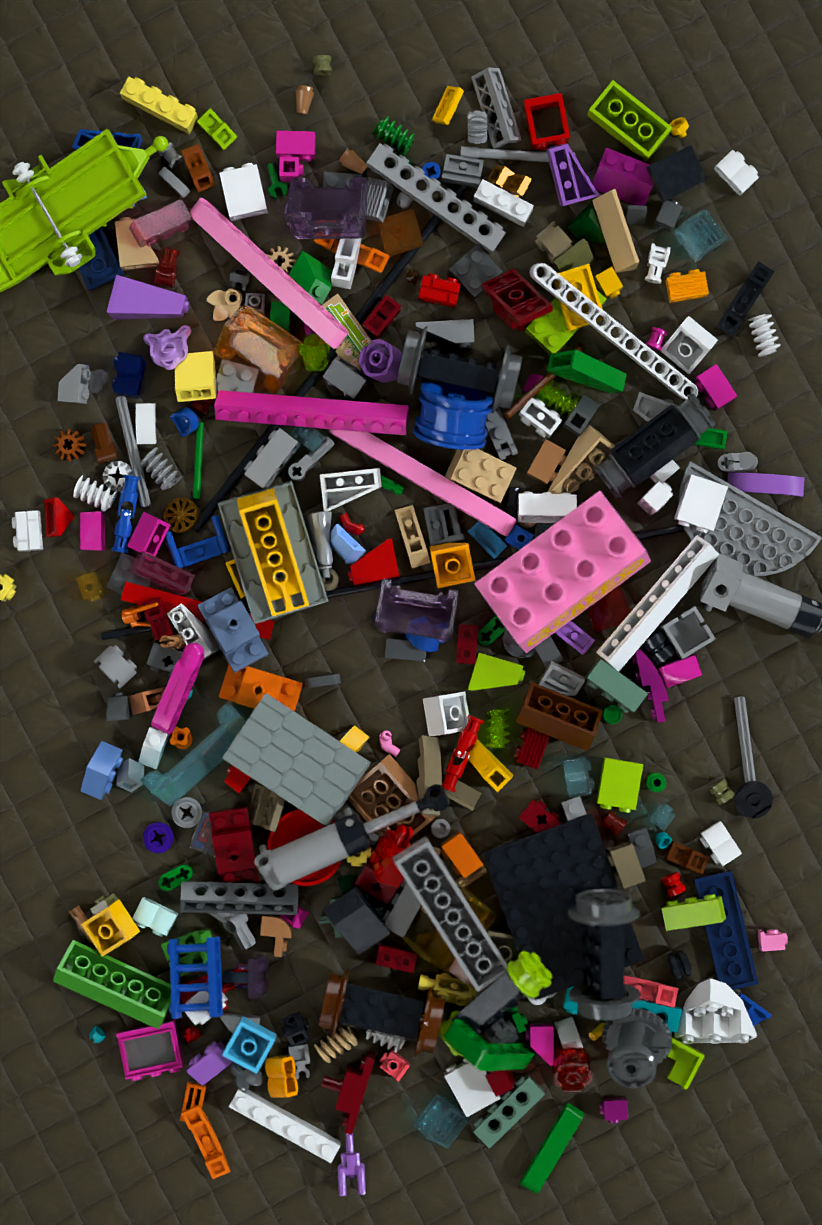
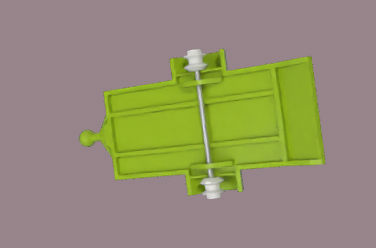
[0,129,168,292]

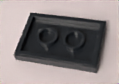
[646,145,707,203]

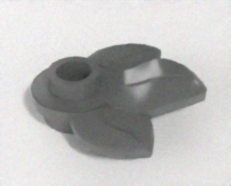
[230,1062,263,1093]

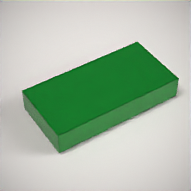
[693,428,728,450]

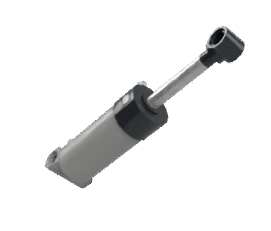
[254,784,450,890]

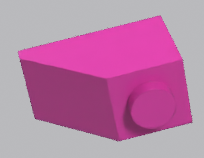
[526,1024,554,1066]

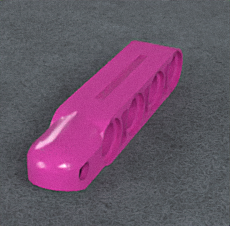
[151,643,205,735]

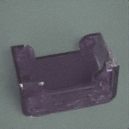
[284,177,368,239]
[375,579,459,642]

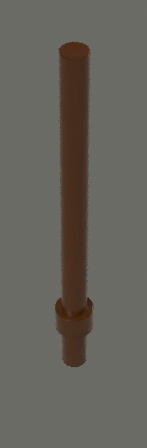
[504,343,585,419]

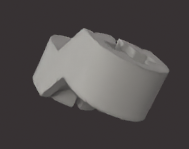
[718,452,758,473]

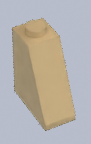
[115,217,160,270]

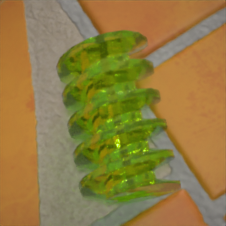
[536,380,579,419]
[485,710,510,748]

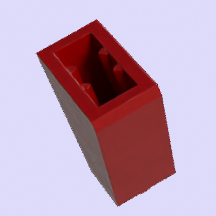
[348,538,399,586]

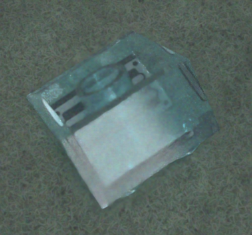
[673,209,729,262]
[414,1094,471,1149]

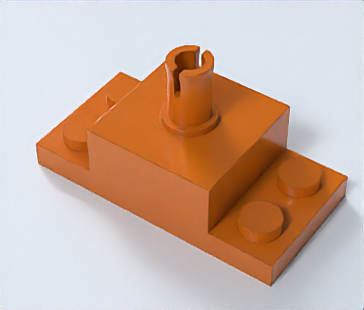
[219,665,303,712]

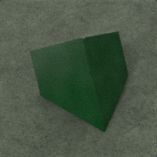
[566,201,606,243]

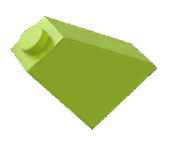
[468,653,525,691]

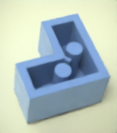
[80,741,123,800]

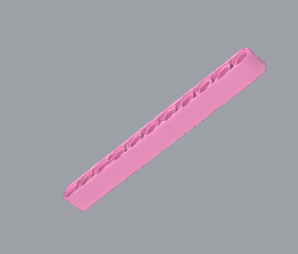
[189,198,349,348]
[328,429,517,537]

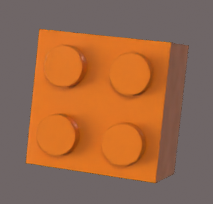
[441,830,483,879]

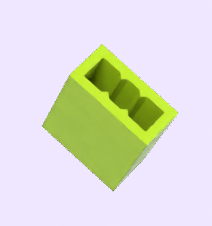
[596,757,643,813]

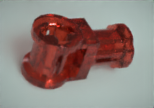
[154,248,180,288]

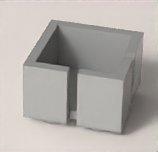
[660,606,716,659]

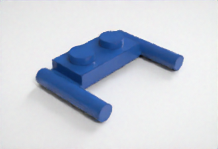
[165,515,230,570]

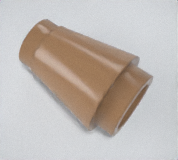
[296,85,314,115]
[338,148,367,174]

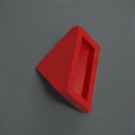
[44,498,75,538]

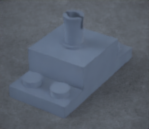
[198,587,268,673]

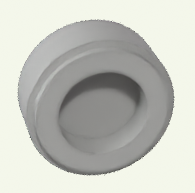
[431,818,450,838]

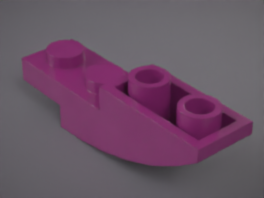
[631,649,669,723]

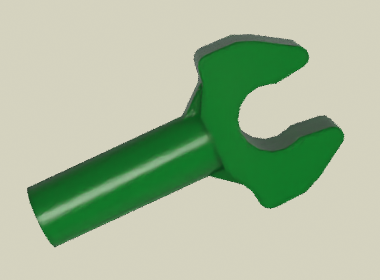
[266,163,288,200]

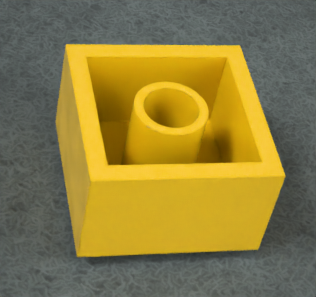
[81,899,140,957]

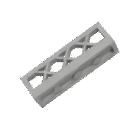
[471,68,522,149]

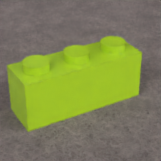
[661,894,726,931]

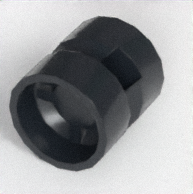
[642,630,676,666]

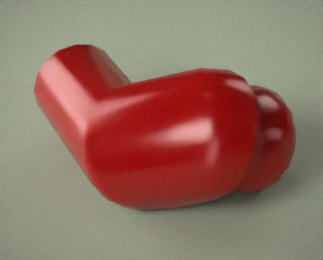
[338,513,364,536]

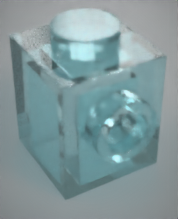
[290,426,325,453]
[646,803,676,831]

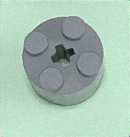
[93,645,137,689]

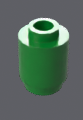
[645,772,666,792]

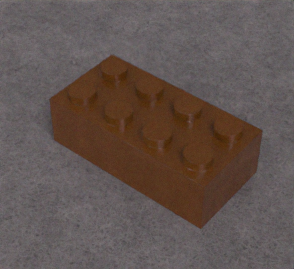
[516,682,603,751]

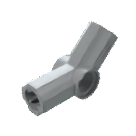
[209,913,256,950]

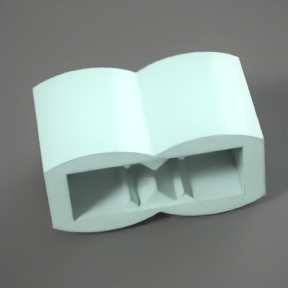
[132,897,179,937]

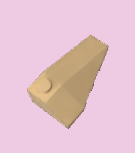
[548,425,615,494]

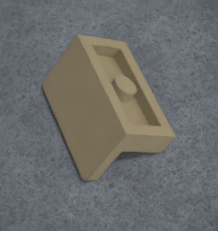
[444,780,482,811]

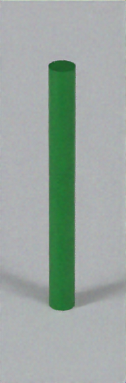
[193,422,204,499]

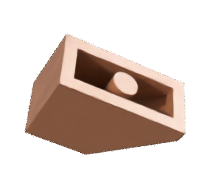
[128,687,166,715]

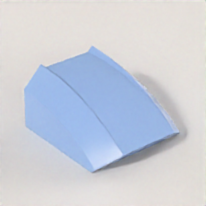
[330,523,366,564]

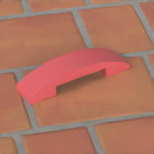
[624,975,678,1008]

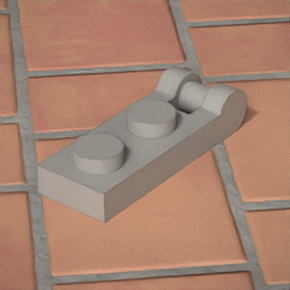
[485,406,518,460]

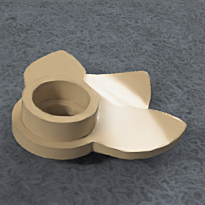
[207,289,243,323]

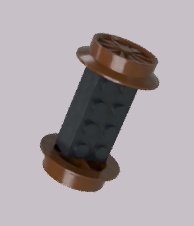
[318,969,445,1058]

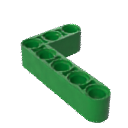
[444,1019,536,1071]

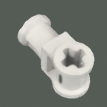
[645,243,671,284]

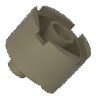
[535,221,572,266]

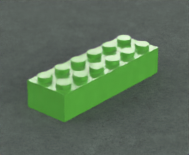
[53,940,171,1029]

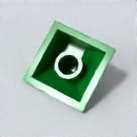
[288,251,333,305]

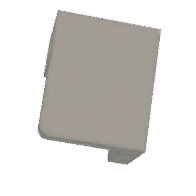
[116,758,144,792]

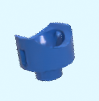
[170,407,199,437]

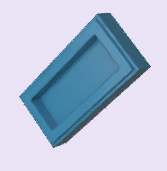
[468,521,508,559]

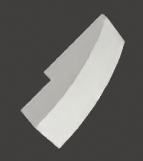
[331,226,363,289]

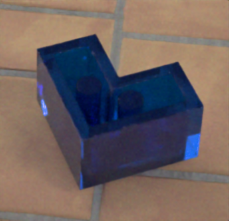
[112,352,147,399]

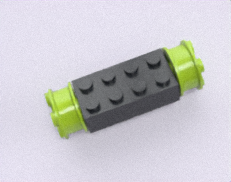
[438,951,552,1057]

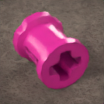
[645,327,668,351]

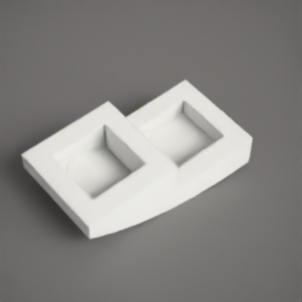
[136,403,157,444]

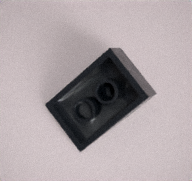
[323,885,391,954]

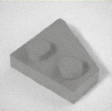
[537,661,585,696]

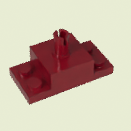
[481,269,553,332]
[209,806,260,883]
[321,1051,375,1135]

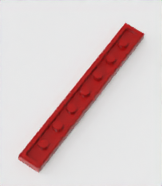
[121,581,275,640]

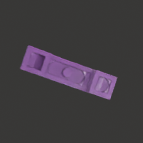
[727,473,804,497]

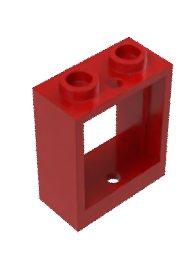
[523,93,570,151]

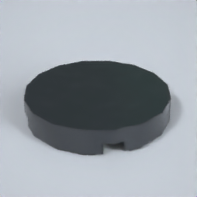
[734,781,773,818]

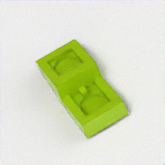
[196,108,237,150]

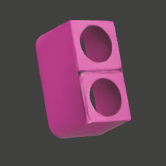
[80,511,105,551]
[657,654,702,688]

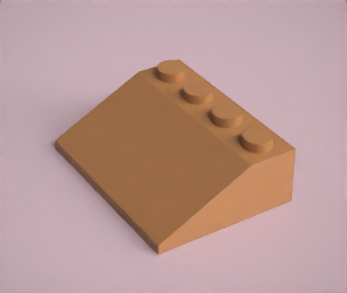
[348,754,436,837]

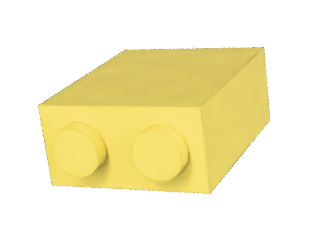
[175,351,216,402]

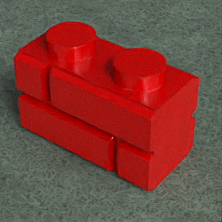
[418,273,461,308]

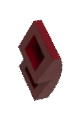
[142,597,175,641]

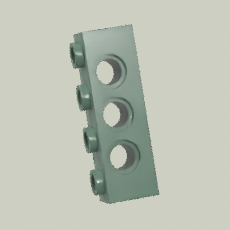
[473,1074,545,1149]

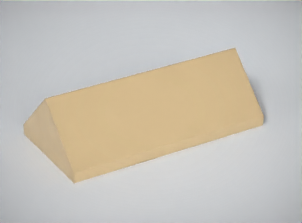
[592,189,639,273]

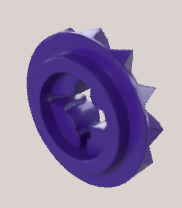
[143,822,174,853]

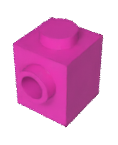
[279,157,304,182]

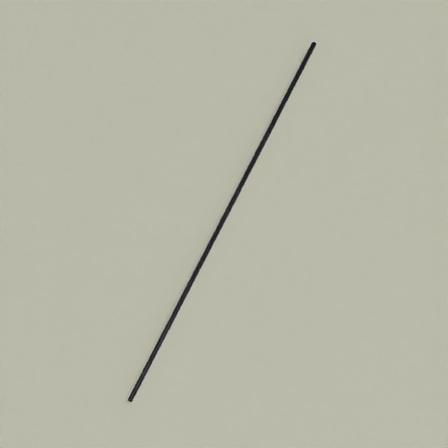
[101,525,685,640]

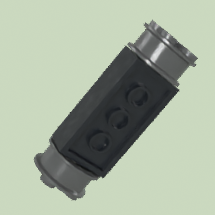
[594,394,716,499]

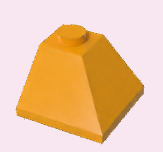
[429,542,475,588]

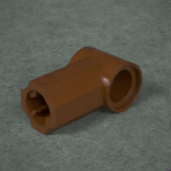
[91,423,118,464]

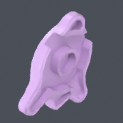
[143,325,191,370]

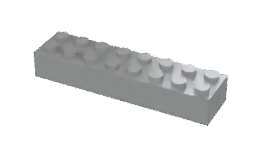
[393,836,508,992]

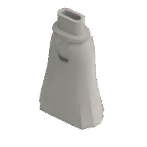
[304,512,333,579]

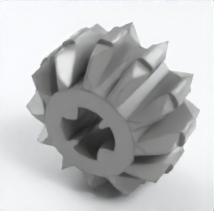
[467,111,487,144]

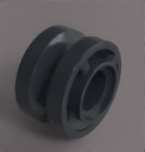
[667,949,692,980]

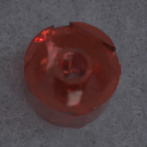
[552,1048,593,1093]

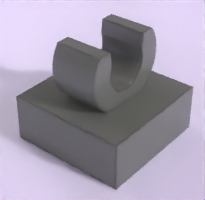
[229,267,252,291]

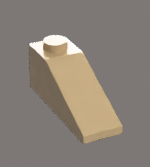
[395,505,430,568]

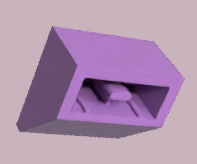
[186,1040,233,1086]

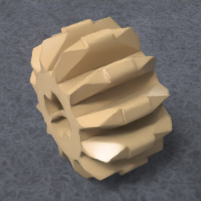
[266,246,296,274]

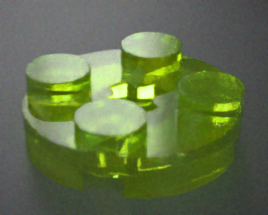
[299,333,330,371]

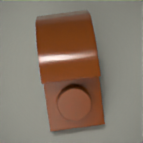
[181,144,215,192]

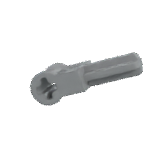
[288,437,335,482]

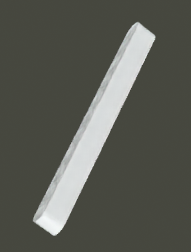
[530,263,698,400]

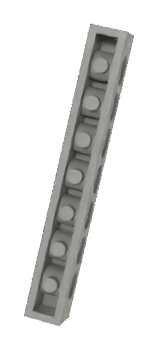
[365,144,506,253]

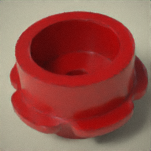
[183,1026,202,1043]

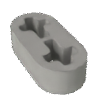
[158,167,190,198]

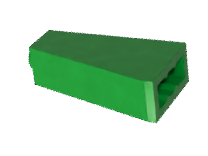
[547,350,627,394]

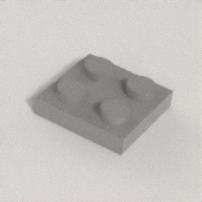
[216,359,259,397]

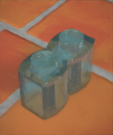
[562,756,595,798]

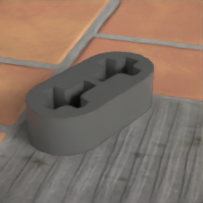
[304,674,341,689]

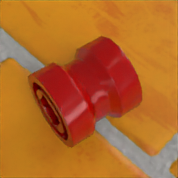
[661,871,686,897]

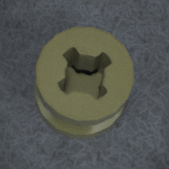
[312,55,332,76]

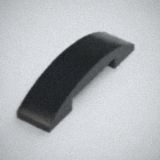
[717,261,775,337]

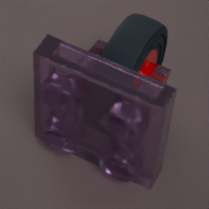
[223,954,268,999]

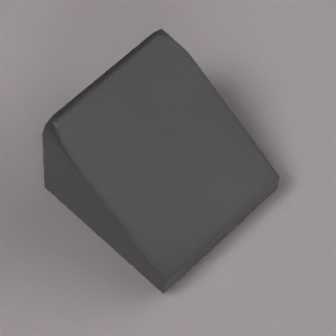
[626,205,647,224]

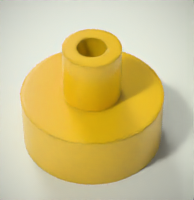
[669,117,689,138]

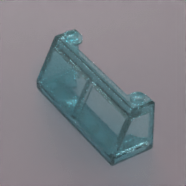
[141,701,248,807]

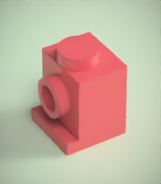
[379,1049,410,1082]

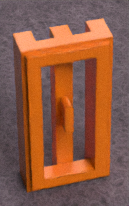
[180,1082,207,1122]

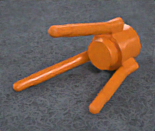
[122,602,158,627]

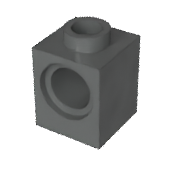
[654,199,682,232]

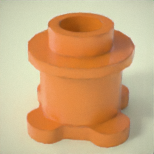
[170,726,193,749]

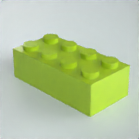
[587,80,673,163]
[525,290,607,356]

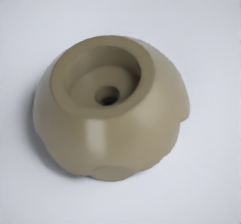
[322,568,339,592]

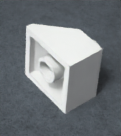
[661,316,718,374]
[423,692,469,737]

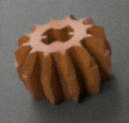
[53,429,86,462]

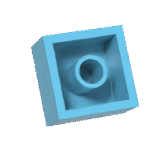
[222,1016,276,1074]

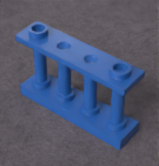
[167,937,223,1019]

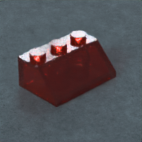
[587,584,631,633]

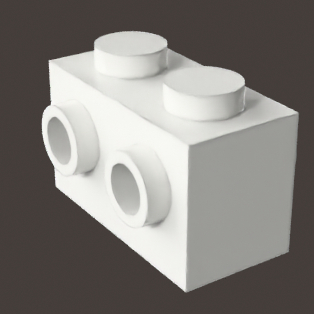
[519,398,562,438]

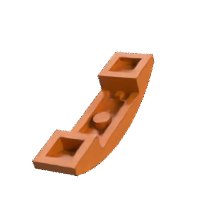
[314,224,390,274]
[181,1105,231,1179]

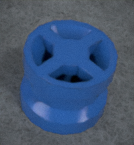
[422,162,441,180]

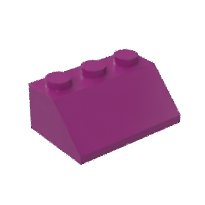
[592,148,653,206]

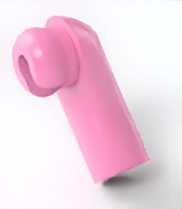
[379,730,401,758]

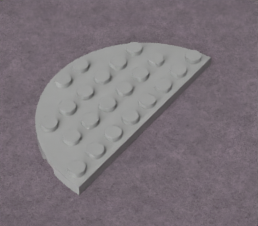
[679,461,822,576]

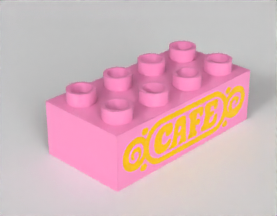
[474,491,651,653]

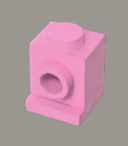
[757,929,788,951]

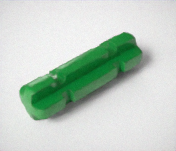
[381,475,404,496]

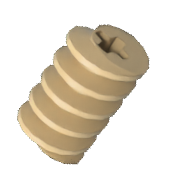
[314,1026,358,1063]

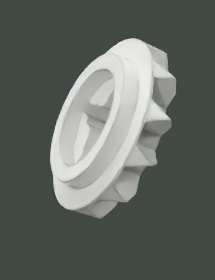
[102,461,133,492]

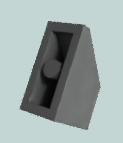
[106,692,131,721]
[626,826,657,868]

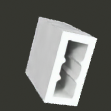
[220,163,268,221]
[674,474,728,533]
[444,1058,501,1117]

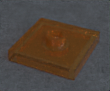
[378,209,424,256]

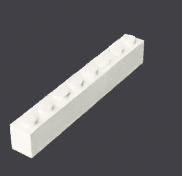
[596,535,719,672]

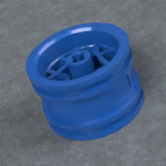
[413,381,494,450]

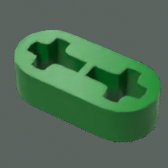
[477,616,506,646]
[158,864,193,891]

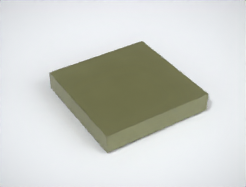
[553,238,595,273]

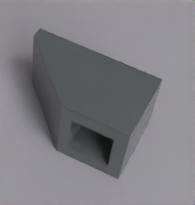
[563,395,600,437]

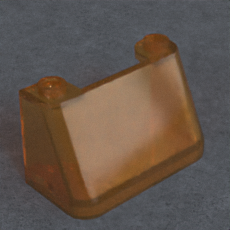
[213,306,304,395]

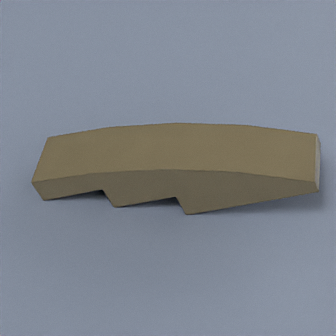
[416,735,442,817]

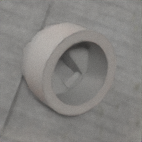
[397,192,413,209]

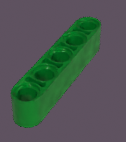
[520,1102,585,1194]

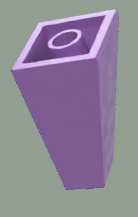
[107,275,190,320]

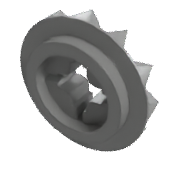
[171,797,202,828]

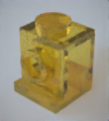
[75,572,104,602]

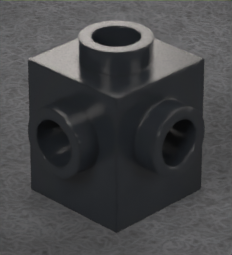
[281,1011,310,1047]

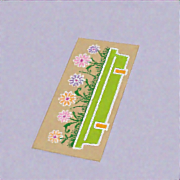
[321,293,372,370]

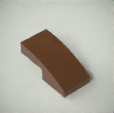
[664,841,710,874]

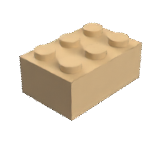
[445,449,516,503]

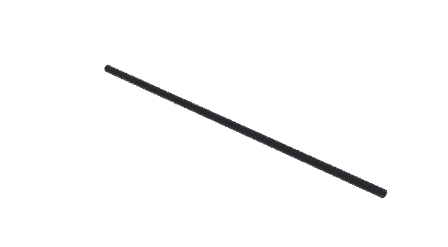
[193,185,467,533]

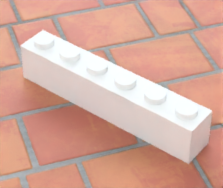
[229,1089,341,1163]

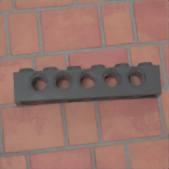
[180,881,298,915]

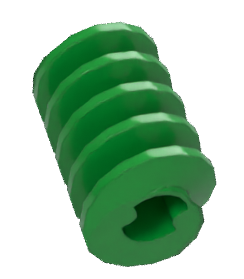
[372,116,415,155]

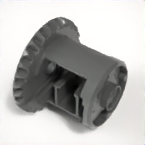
[602,1008,672,1088]

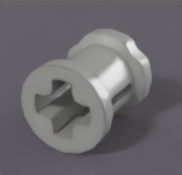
[159,143,184,169]

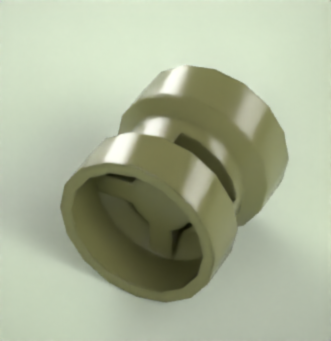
[708,778,735,805]

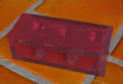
[129,199,193,248]
[130,551,195,595]

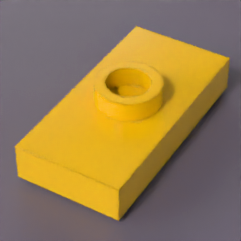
[432,86,464,125]

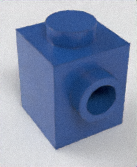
[504,525,534,550]

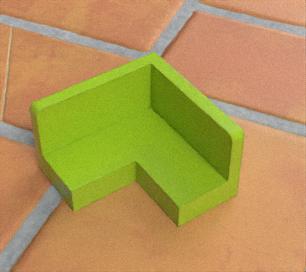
[667,1036,705,1090]

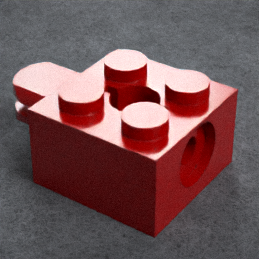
[370,824,413,888]

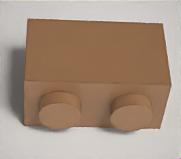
[526,439,567,485]

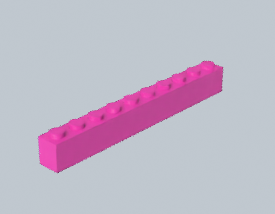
[214,390,409,435]

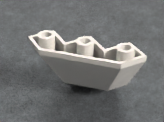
[674,978,757,1044]

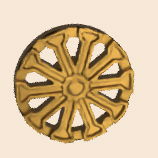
[163,497,199,533]

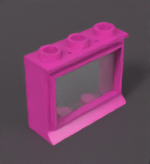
[116,1019,184,1081]

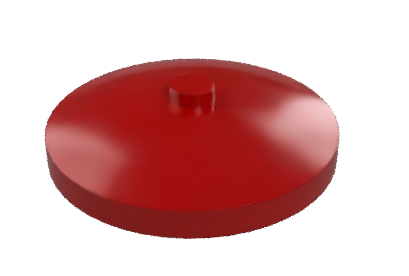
[267,809,342,886]

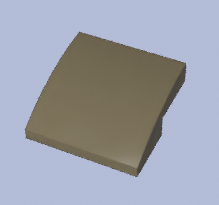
[248,784,285,832]

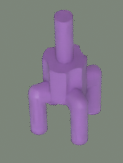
[337,1133,366,1196]

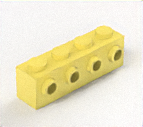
[120,77,198,135]

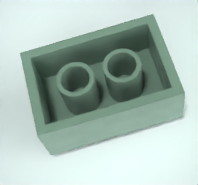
[585,659,648,713]

